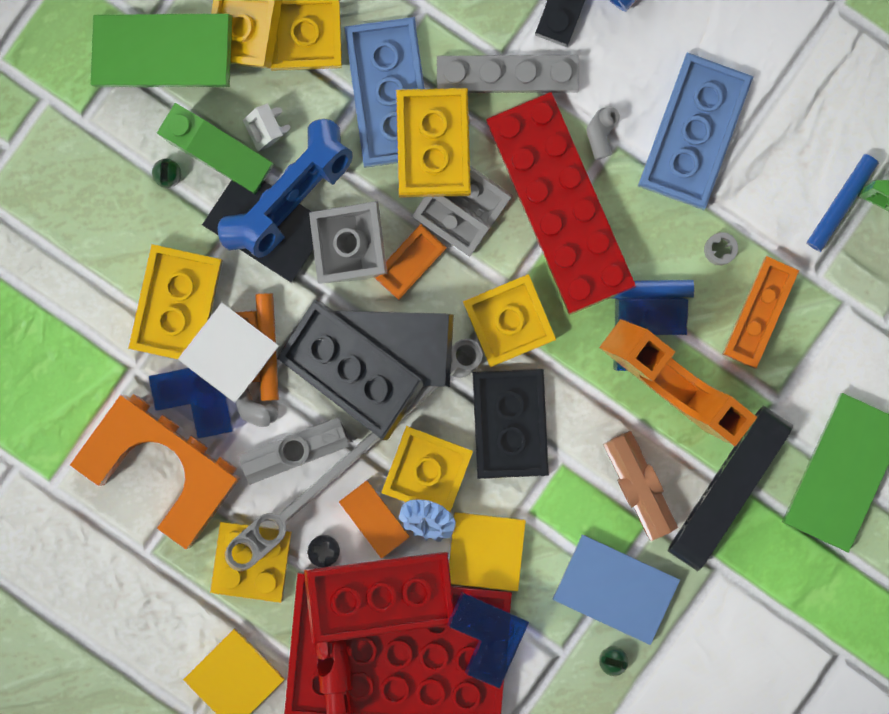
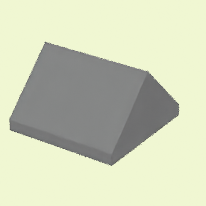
[309,201,387,284]

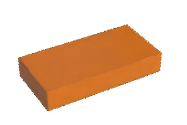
[374,224,447,300]
[339,480,410,559]

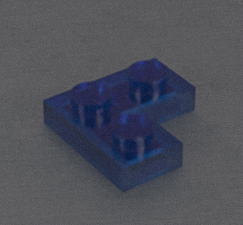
[613,298,688,371]
[148,368,234,439]
[447,592,529,689]

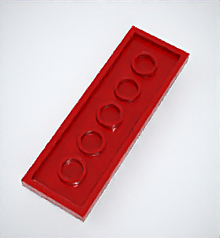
[486,92,636,315]

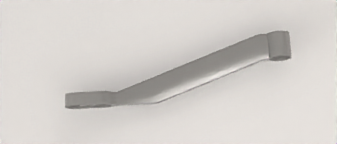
[225,339,483,571]

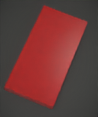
[304,552,456,644]

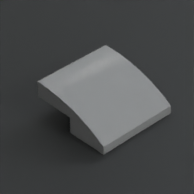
[411,166,513,257]

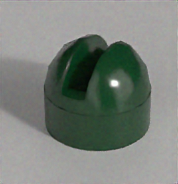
[152,158,181,188]
[599,646,628,676]

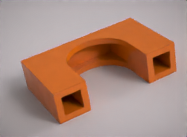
[599,319,757,446]
[70,393,241,549]

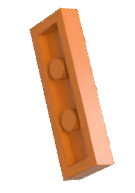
[722,256,799,369]

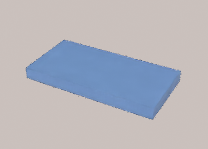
[345,17,425,168]
[638,52,754,210]

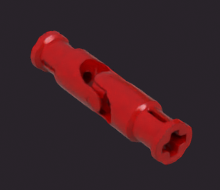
[315,640,355,714]

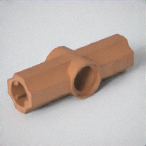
[603,431,678,541]

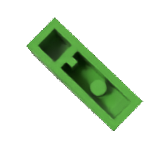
[157,103,274,194]

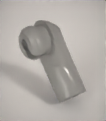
[587,107,620,160]
[235,388,278,427]

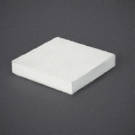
[178,303,279,403]

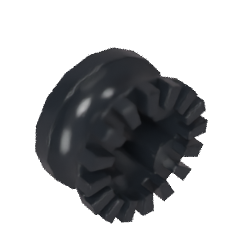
[307,535,340,567]

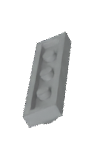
[437,55,579,93]

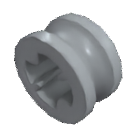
[704,232,738,265]

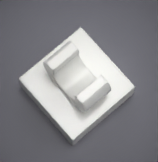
[243,103,291,152]

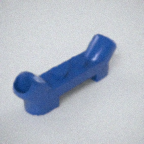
[218,119,353,258]

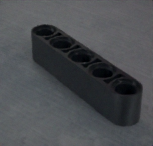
[667,405,794,572]

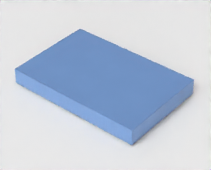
[552,534,680,645]

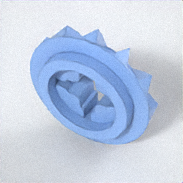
[399,500,456,542]

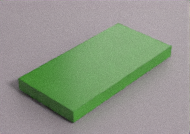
[90,14,232,87]
[782,393,889,553]

